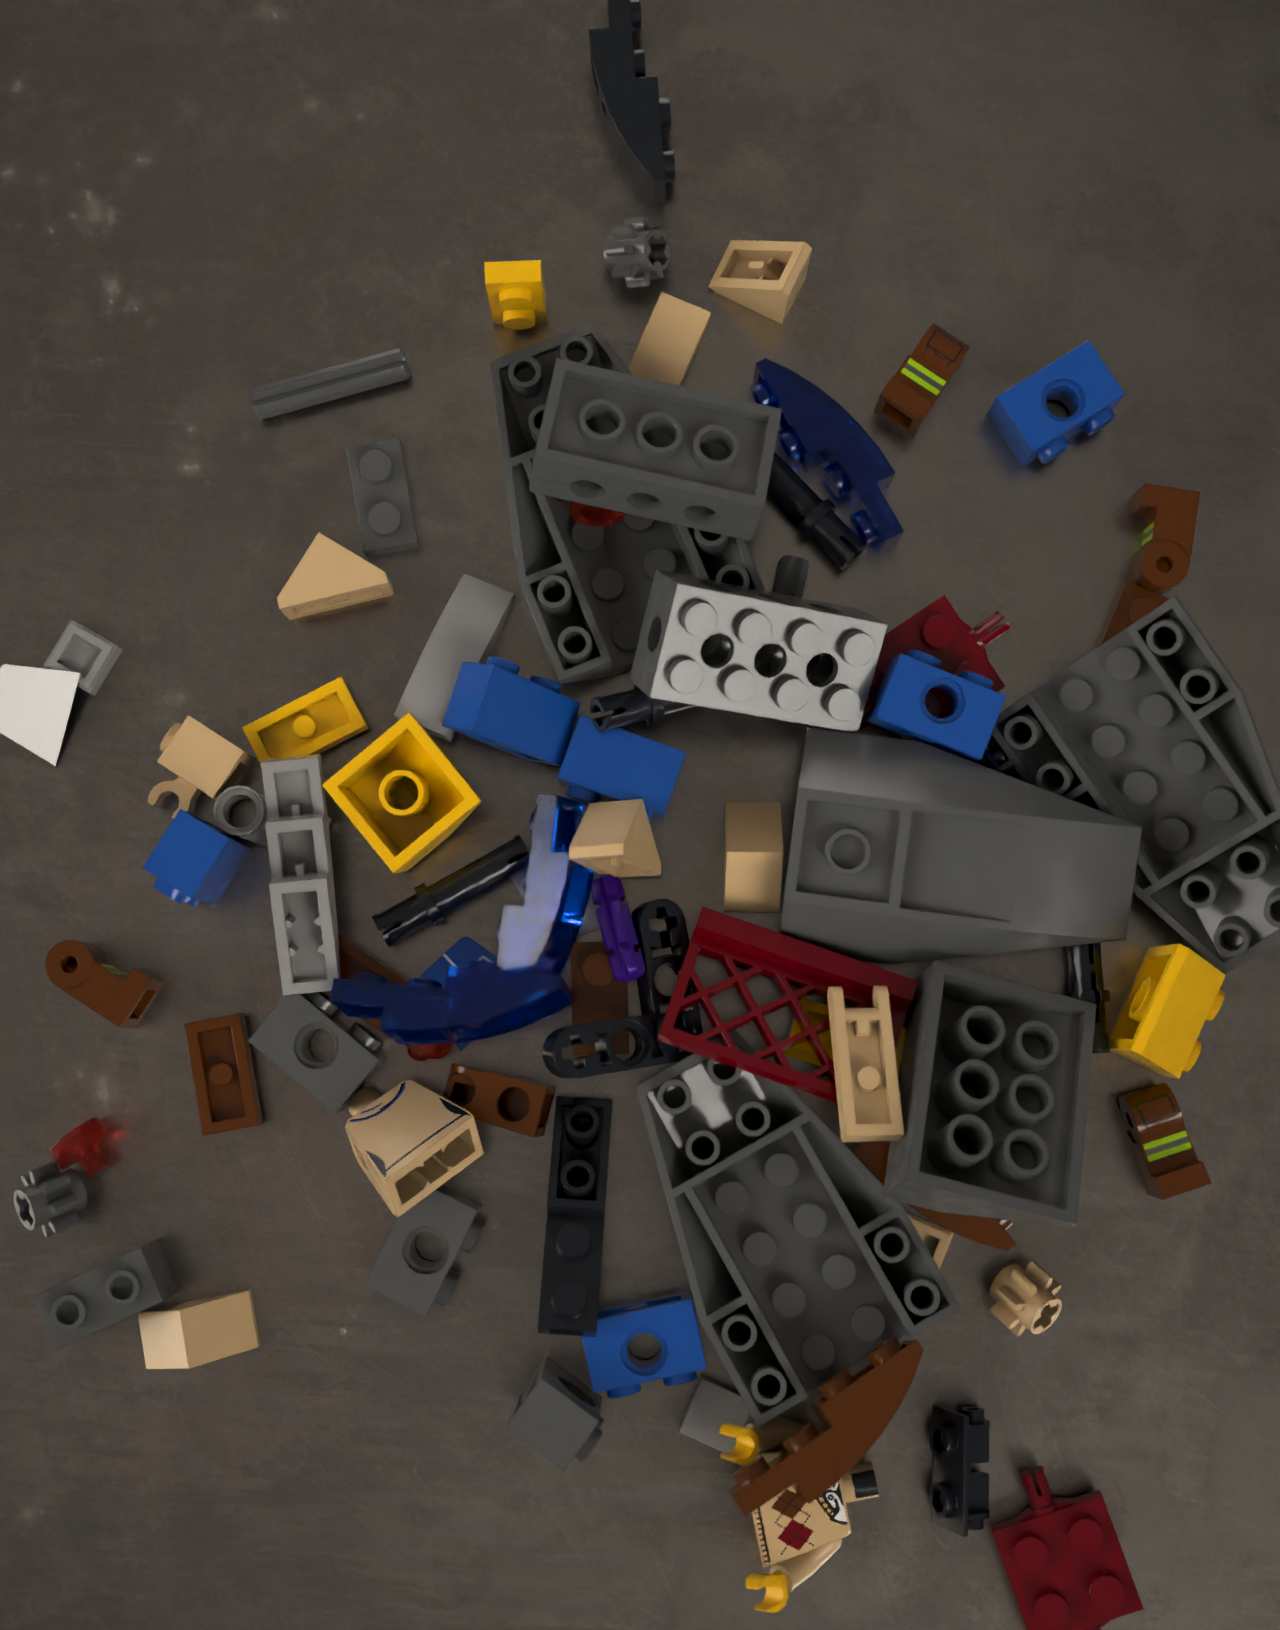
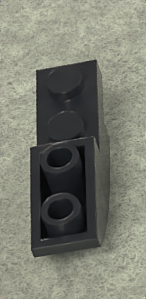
[589,0,675,204]
[538,1096,612,1337]

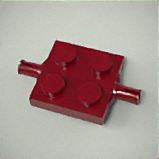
[858,595,1011,741]
[990,1466,1144,1630]

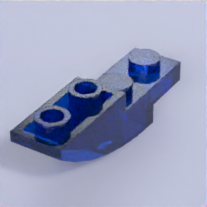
[750,358,904,555]
[489,794,594,1021]
[329,961,573,1045]

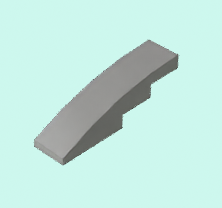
[261,754,341,996]

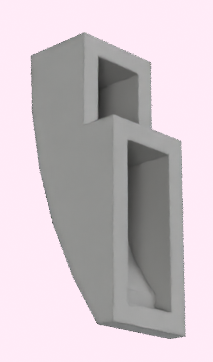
[394,574,515,742]

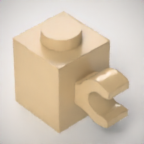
[147,715,255,819]

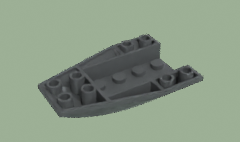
[490,322,766,684]
[992,595,1280,974]
[780,727,1142,964]
[636,1030,962,1427]

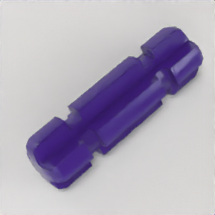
[589,874,645,982]

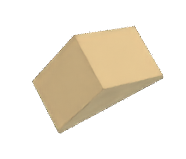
[708,240,812,325]
[277,532,395,620]
[569,799,661,878]
[723,801,784,913]
[137,1289,260,1369]

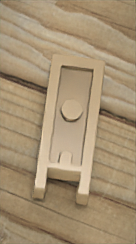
[827,986,904,1142]

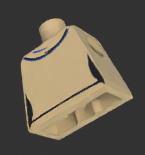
[345,1080,484,1218]

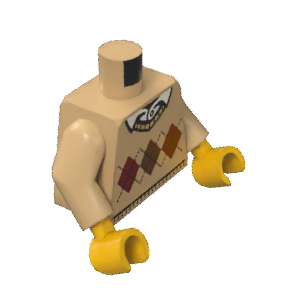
[720,1416,879,1613]

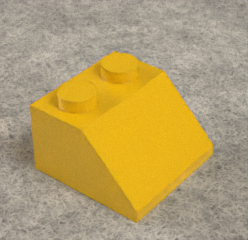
[322,712,483,873]
[1108,944,1226,1079]

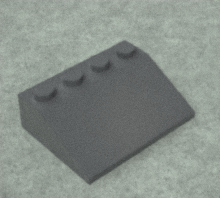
[883,960,1097,1227]

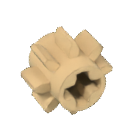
[990,1261,1062,1336]

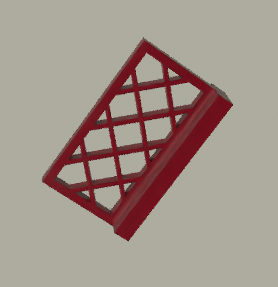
[657,906,918,1103]

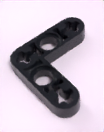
[542,898,703,1079]

